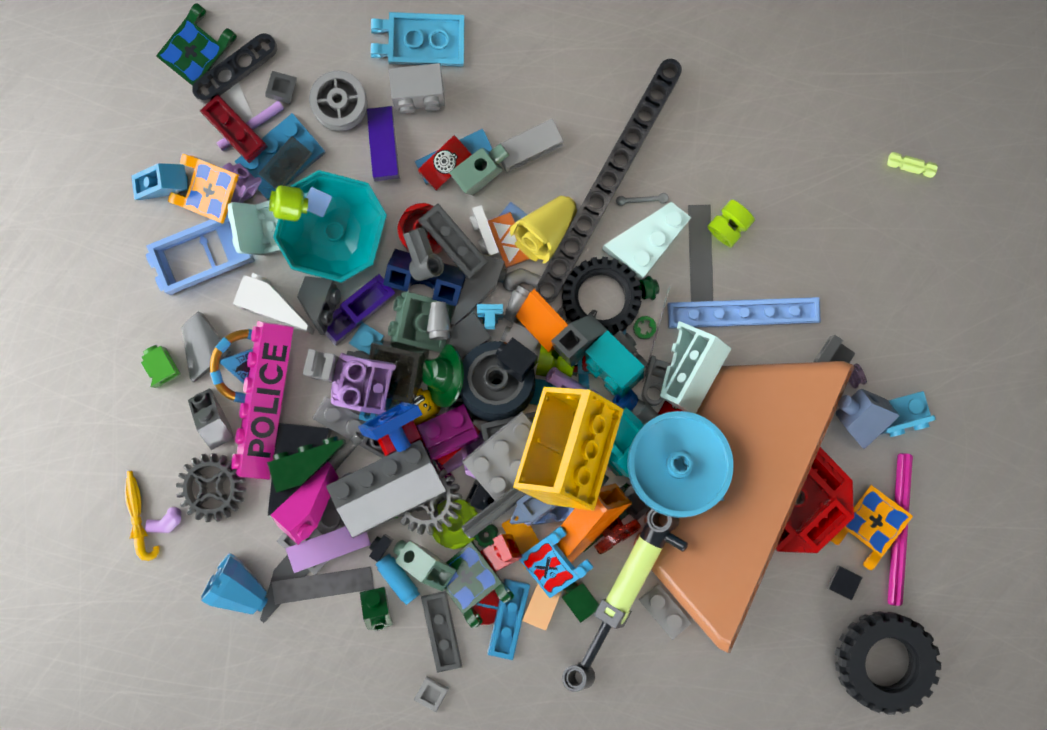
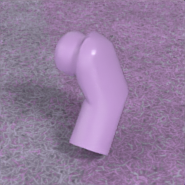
[146,507,181,533]

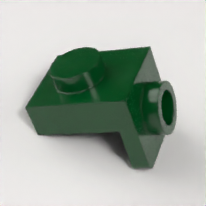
[359,587,393,631]

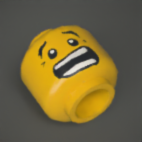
[404,388,441,426]

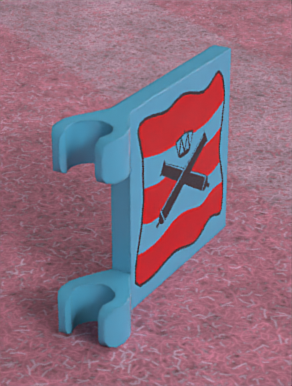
[519,526,593,598]

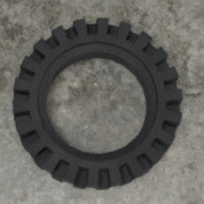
[562,256,642,336]

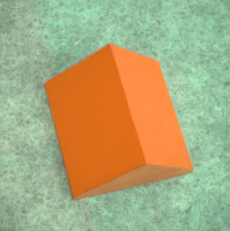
[515,289,568,352]

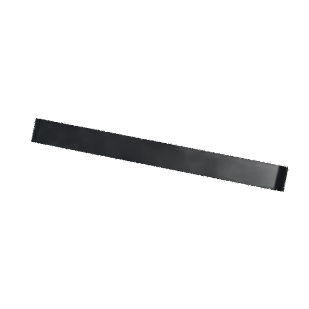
[536,58,682,303]

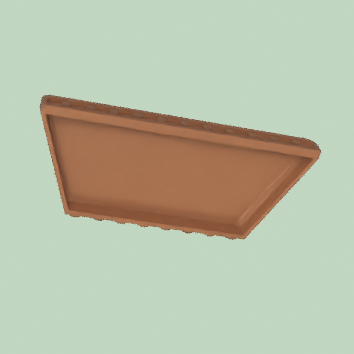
[633,361,854,653]

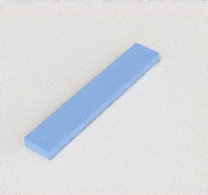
[667,297,821,329]

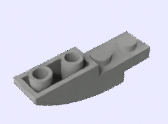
[313,396,386,458]

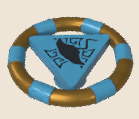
[210,329,253,403]

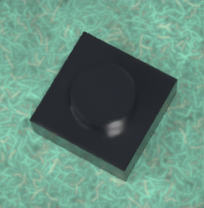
[369,534,394,562]

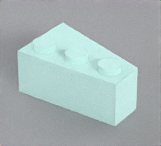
[602,202,691,280]
[660,321,732,414]

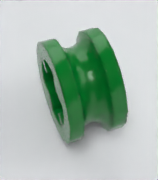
[633,316,657,340]

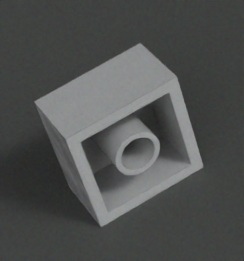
[389,63,445,114]

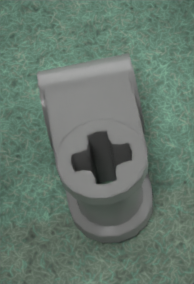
[641,355,671,406]

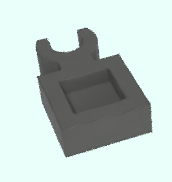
[614,330,648,368]

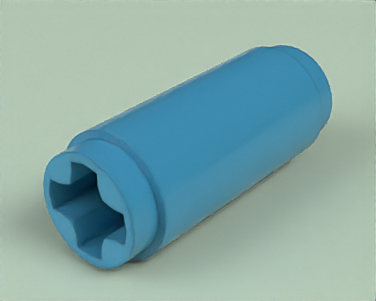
[375,553,420,605]

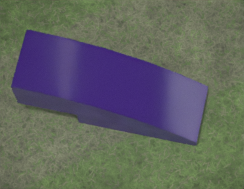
[367,106,400,182]
[326,274,396,346]

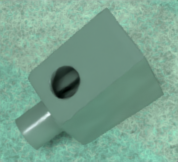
[449,143,509,196]
[393,540,457,592]

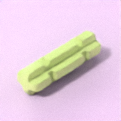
[887,152,938,178]

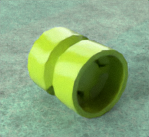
[707,199,755,248]
[535,345,574,378]

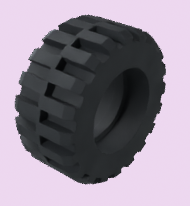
[835,611,941,715]

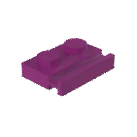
[417,404,480,461]

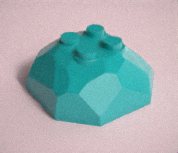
[273,170,387,283]

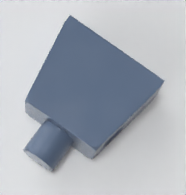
[836,389,900,449]

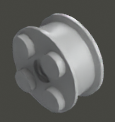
[309,71,368,131]

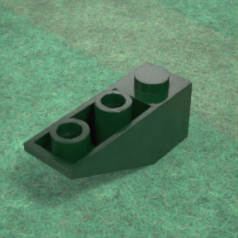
[267,436,346,493]

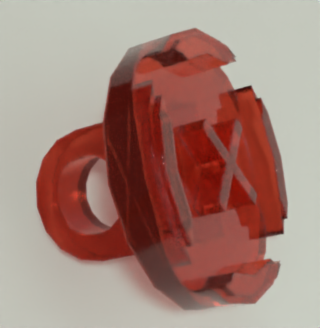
[594,517,641,555]

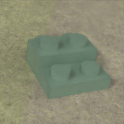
[388,292,454,353]

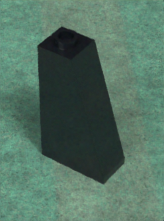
[267,423,332,516]

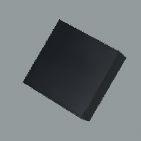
[827,566,863,600]

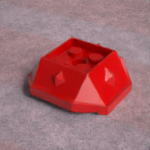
[775,447,854,553]

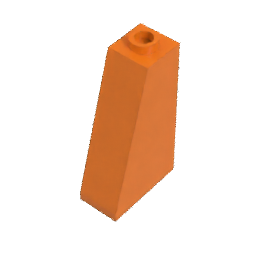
[556,483,632,562]

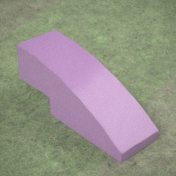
[285,526,371,573]

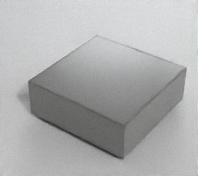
[414,676,449,712]

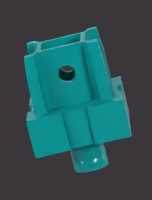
[607,407,644,477]

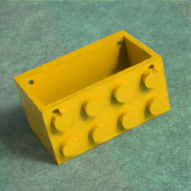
[513,387,624,511]

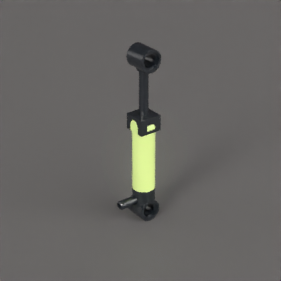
[562,509,688,692]

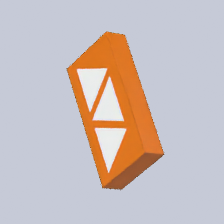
[488,212,529,269]

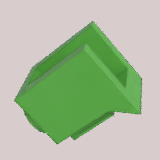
[141,345,181,388]

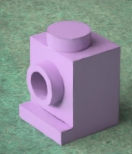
[222,163,262,203]

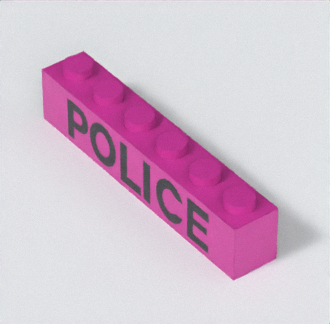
[231,321,294,480]

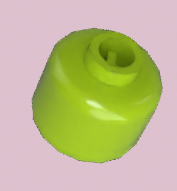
[269,185,308,221]

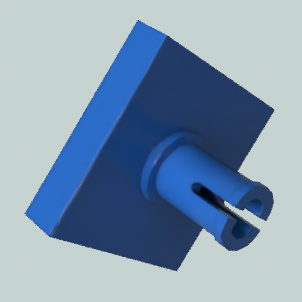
[358,402,423,452]

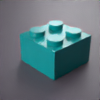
[585,330,644,398]

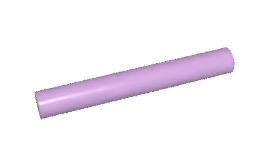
[217,101,284,151]

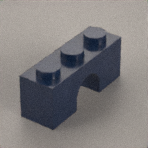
[383,249,466,306]

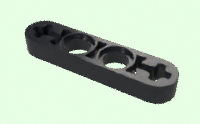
[192,33,277,103]

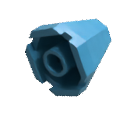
[201,552,268,615]

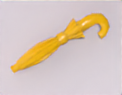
[125,471,160,561]

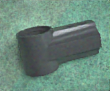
[403,227,444,281]

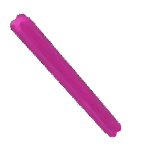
[888,453,913,606]

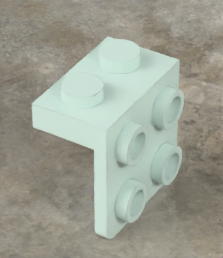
[228,200,281,256]

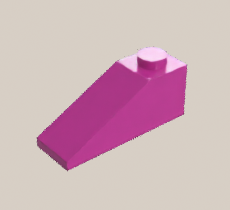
[271,462,339,545]

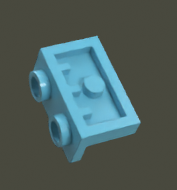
[881,391,936,437]

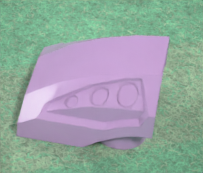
[331,353,396,414]

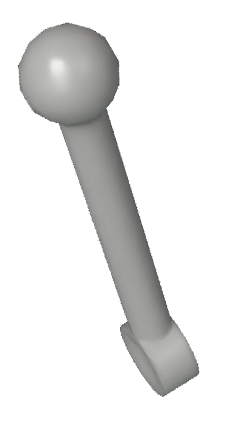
[616,193,669,206]

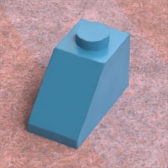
[131,163,188,200]

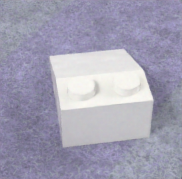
[233,273,315,335]

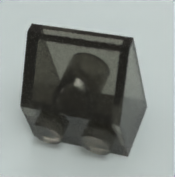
[369,340,430,404]

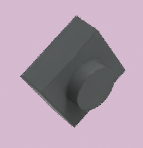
[265,71,297,104]

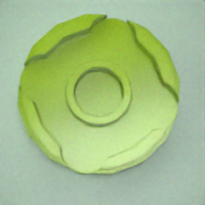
[430,499,478,549]

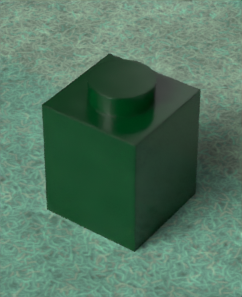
[561,581,599,623]

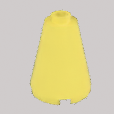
[510,196,577,263]

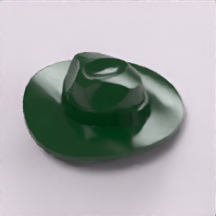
[422,344,464,408]

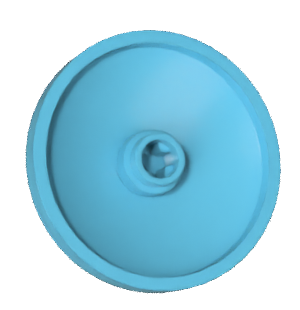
[627,411,733,518]

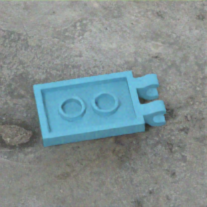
[371,12,464,67]

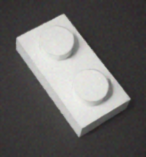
[469,205,499,258]

